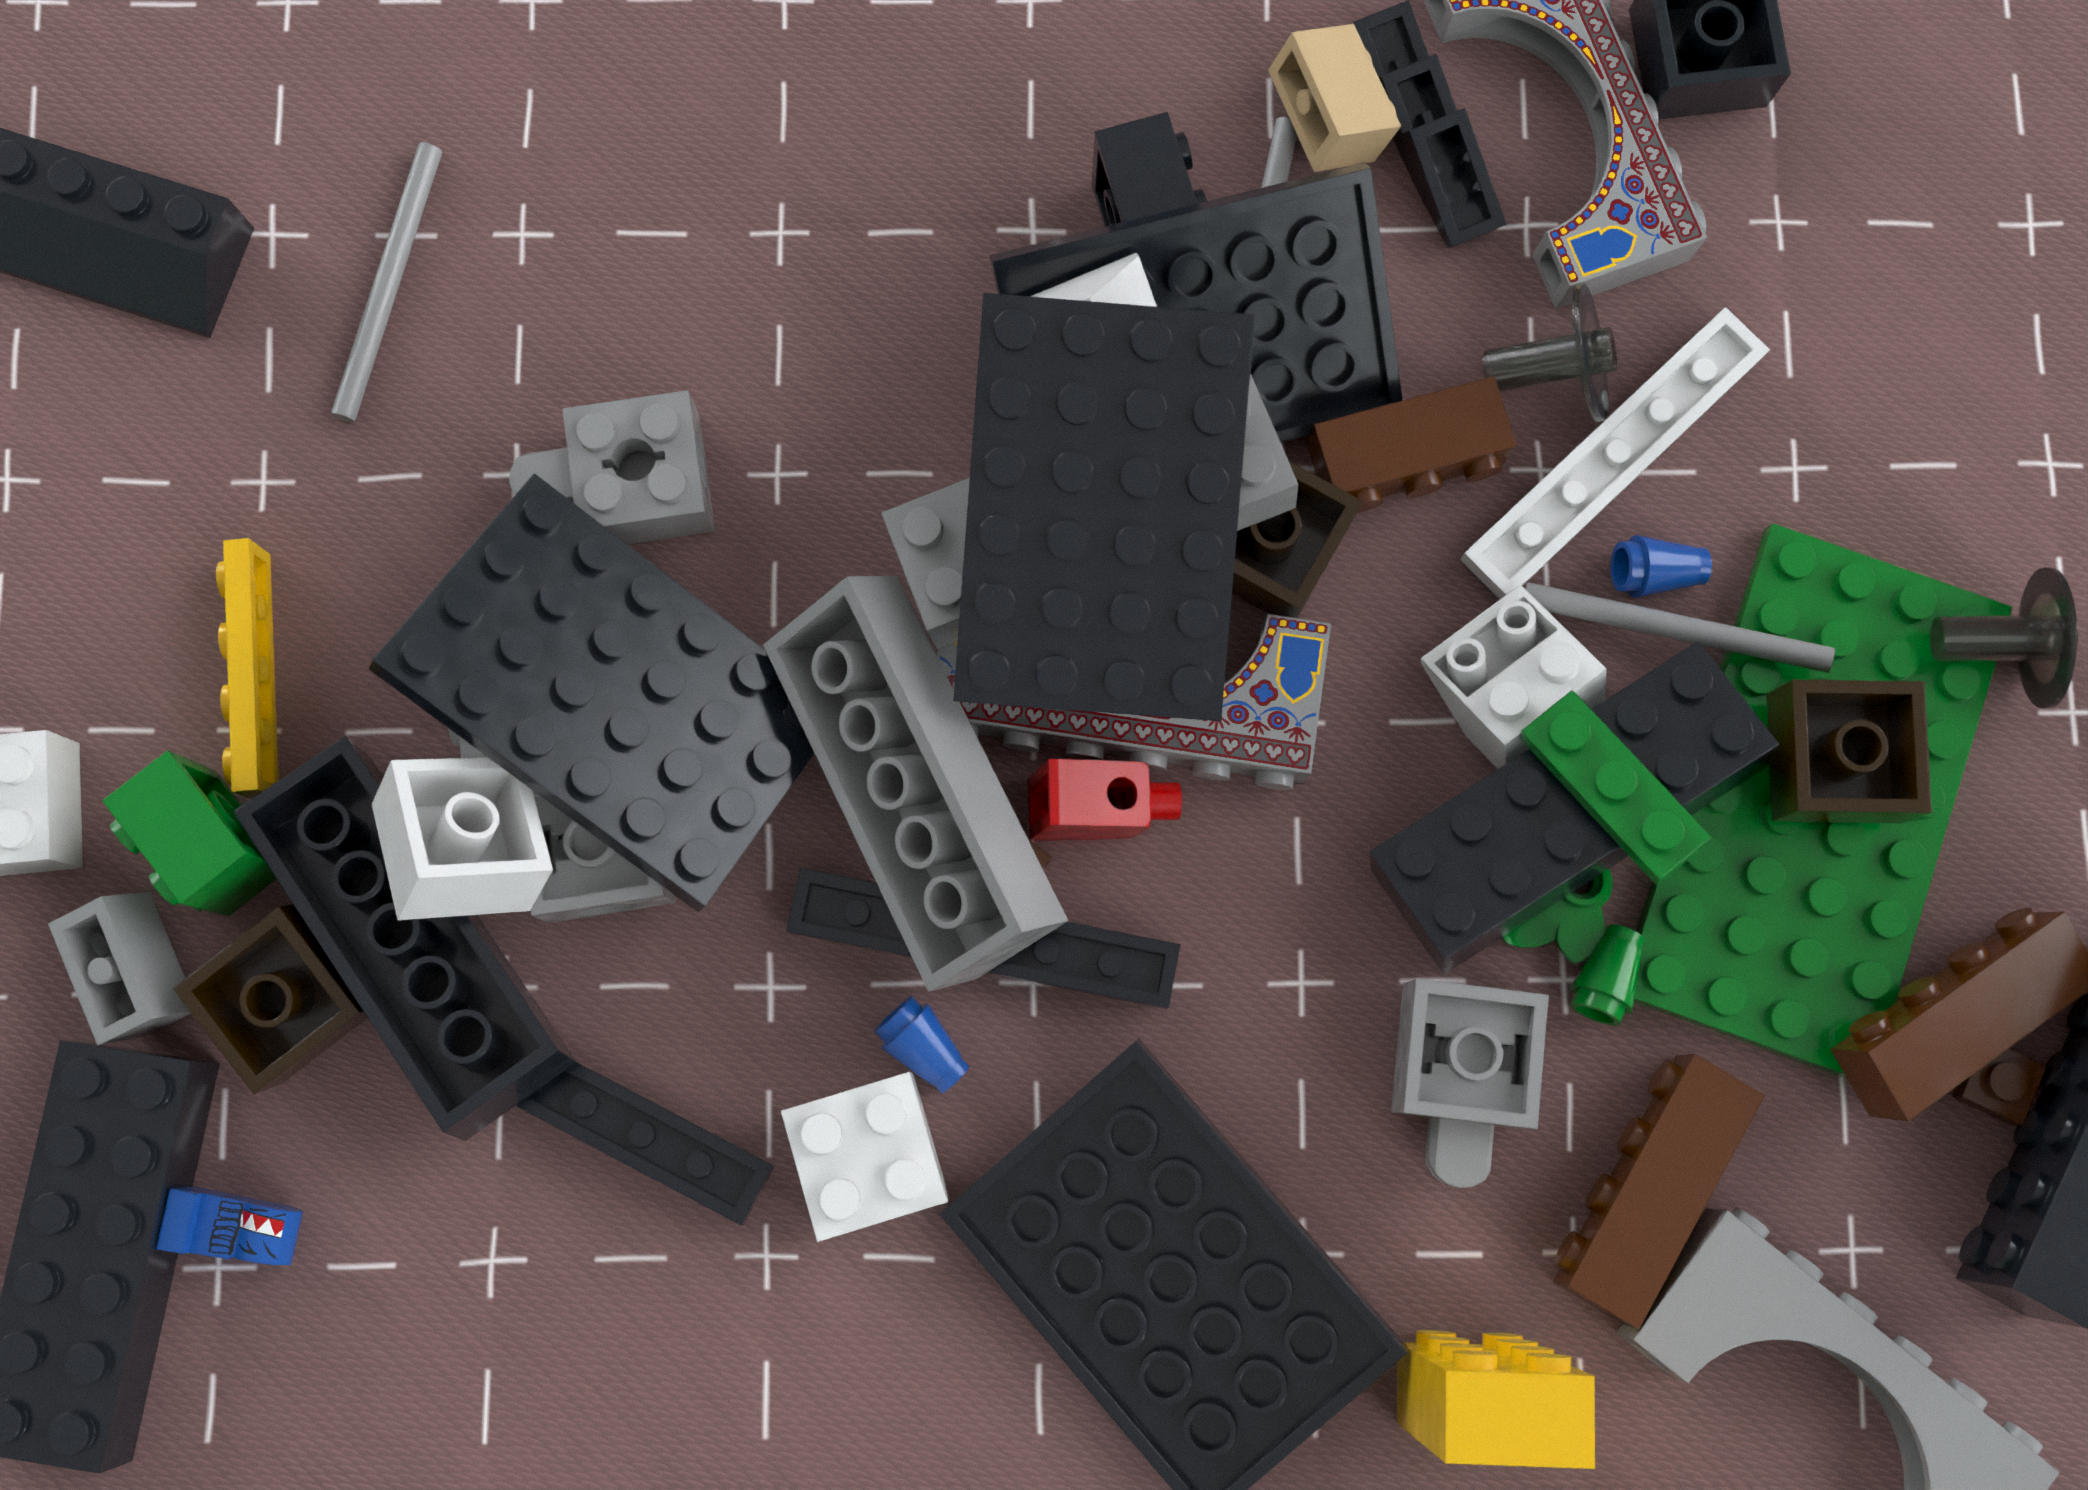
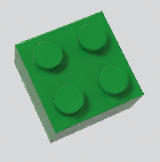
[102,750,277,916]

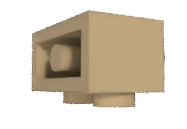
[1268,24,1401,172]

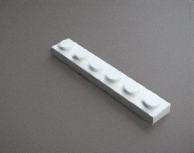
[1460,307,1770,599]

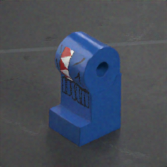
[156,1186,303,1266]

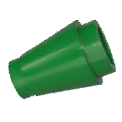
[1569,924,1645,1026]

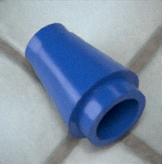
[1610,535,1712,598]
[874,996,970,1094]

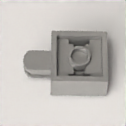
[509,390,715,544]
[531,790,676,923]
[1391,979,1549,1188]

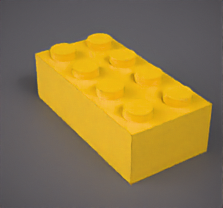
[1397,1330,1595,1469]

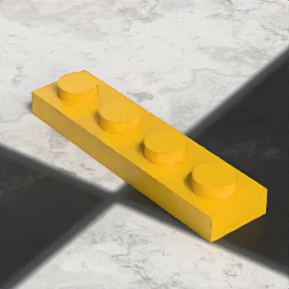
[216,538,279,800]

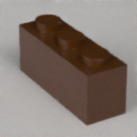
[1306,376,1517,513]

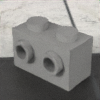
[48,892,191,1045]

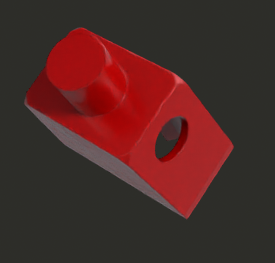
[1027,759,1182,841]

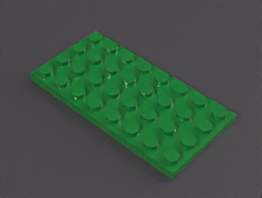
[1634,523,2013,1079]

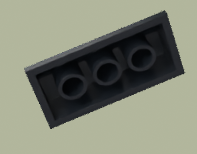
[0,128,254,338]

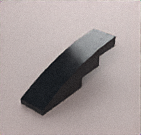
[1351,0,1507,248]

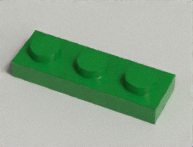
[1520,690,1711,886]

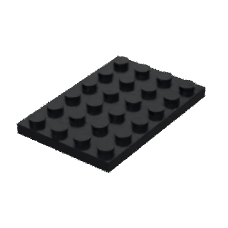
[989,162,1403,443]
[953,293,1255,721]
[369,473,814,912]
[940,1038,1408,1490]

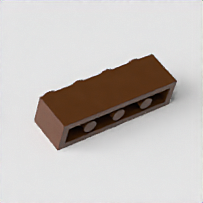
[1830,908,2088,1121]
[1553,1054,1765,1329]

